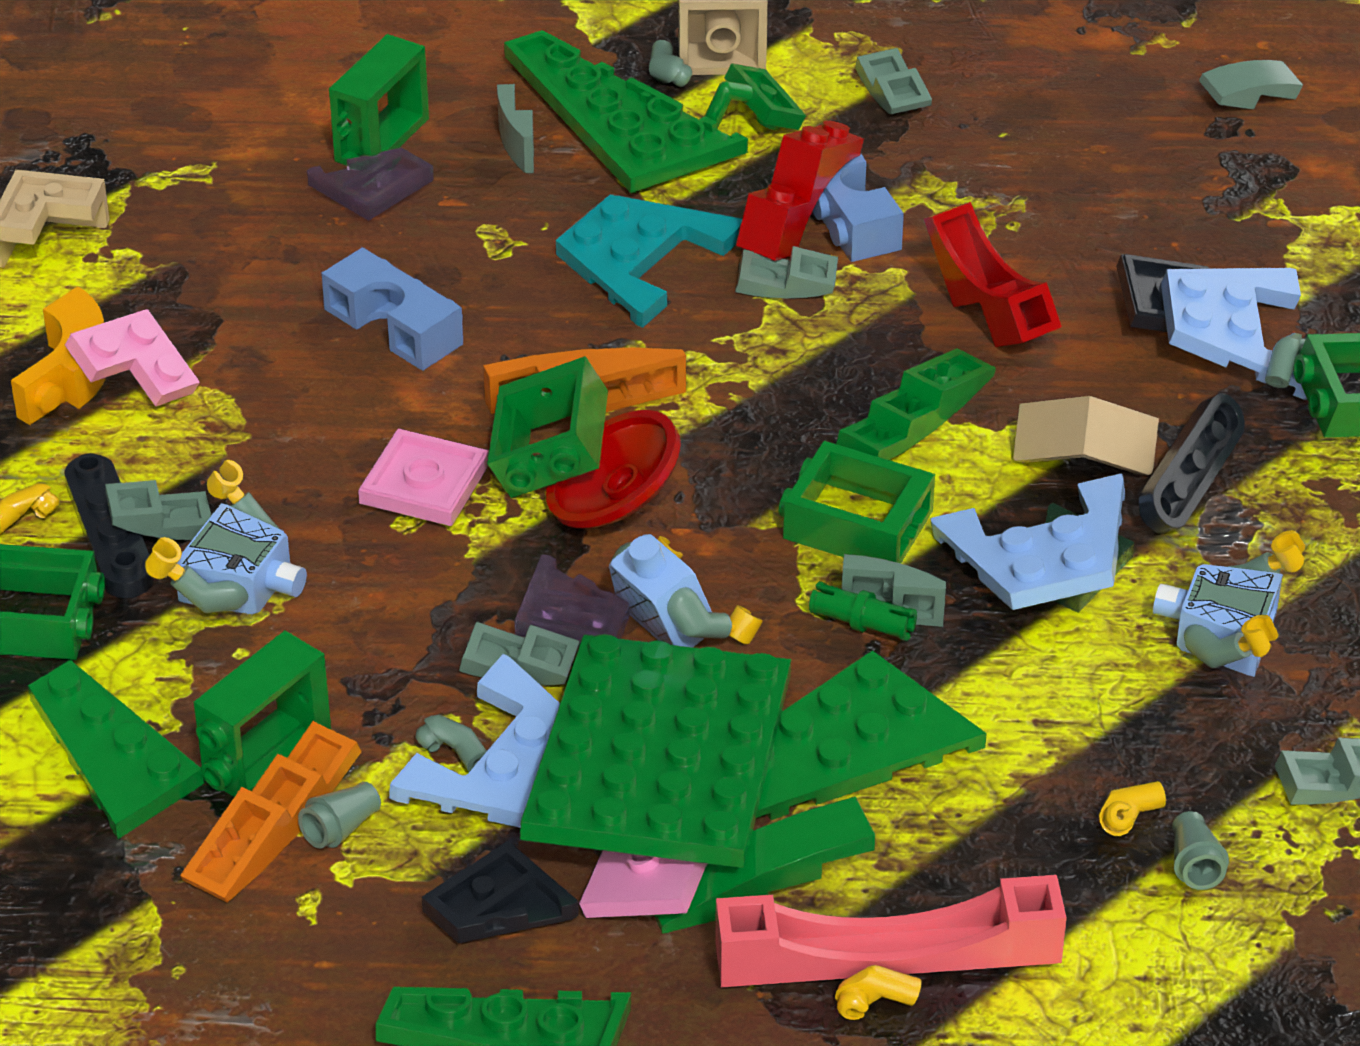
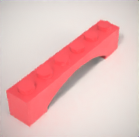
[715,875,1067,987]

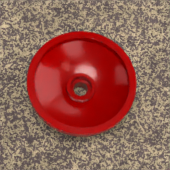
[546,410,681,528]

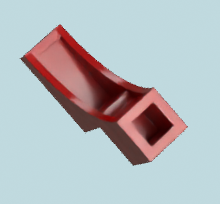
[736,121,864,261]
[923,202,1062,347]

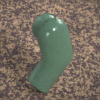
[649,40,692,87]
[1265,333,1305,388]
[415,714,487,772]

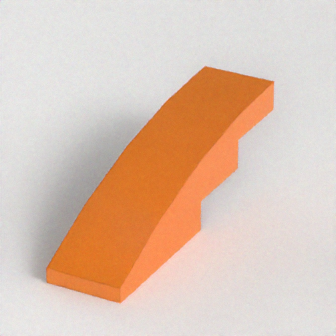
[483,347,686,414]
[180,721,361,903]

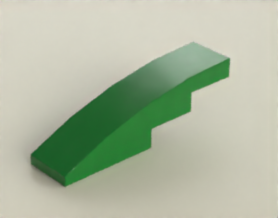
[836,348,996,460]
[654,796,875,934]

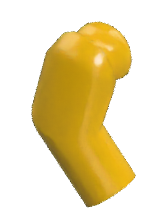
[0,483,60,534]
[1099,781,1166,836]
[835,965,921,1020]

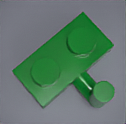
[704,63,806,130]

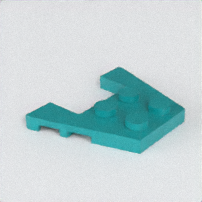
[556,194,742,328]

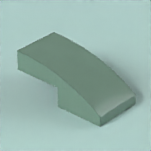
[855,48,932,114]
[1199,60,1303,109]
[497,84,534,173]
[735,246,838,299]
[105,480,211,540]
[842,554,946,627]
[459,622,579,685]
[1275,738,1360,805]

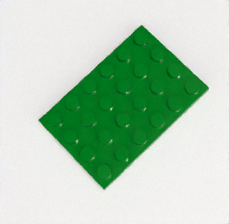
[520,634,792,868]

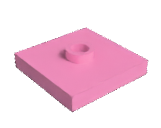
[358,429,489,526]
[579,850,707,918]

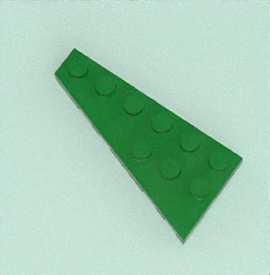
[504,30,748,193]
[756,650,987,820]

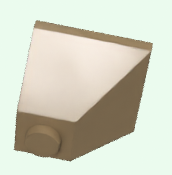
[678,0,768,75]

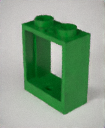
[329,34,429,174]
[1293,333,1360,438]
[487,356,608,498]
[778,441,935,563]
[0,544,105,660]
[194,630,331,797]

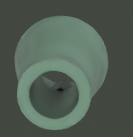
[298,782,381,848]
[1172,811,1229,890]

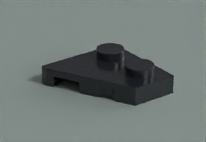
[422,841,579,943]

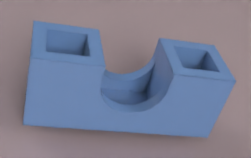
[813,153,904,262]
[321,247,463,371]

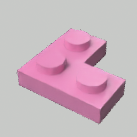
[65,309,200,407]

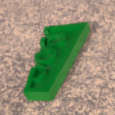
[28,660,204,839]
[376,987,631,1046]

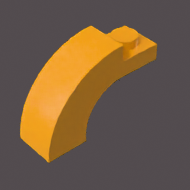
[11,286,106,425]

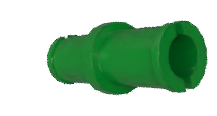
[809,581,917,641]

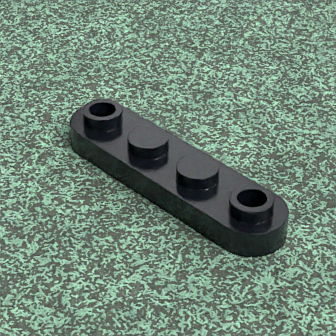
[1139,393,1245,534]
[64,453,154,598]

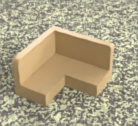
[0,169,110,268]
[1013,396,1159,476]

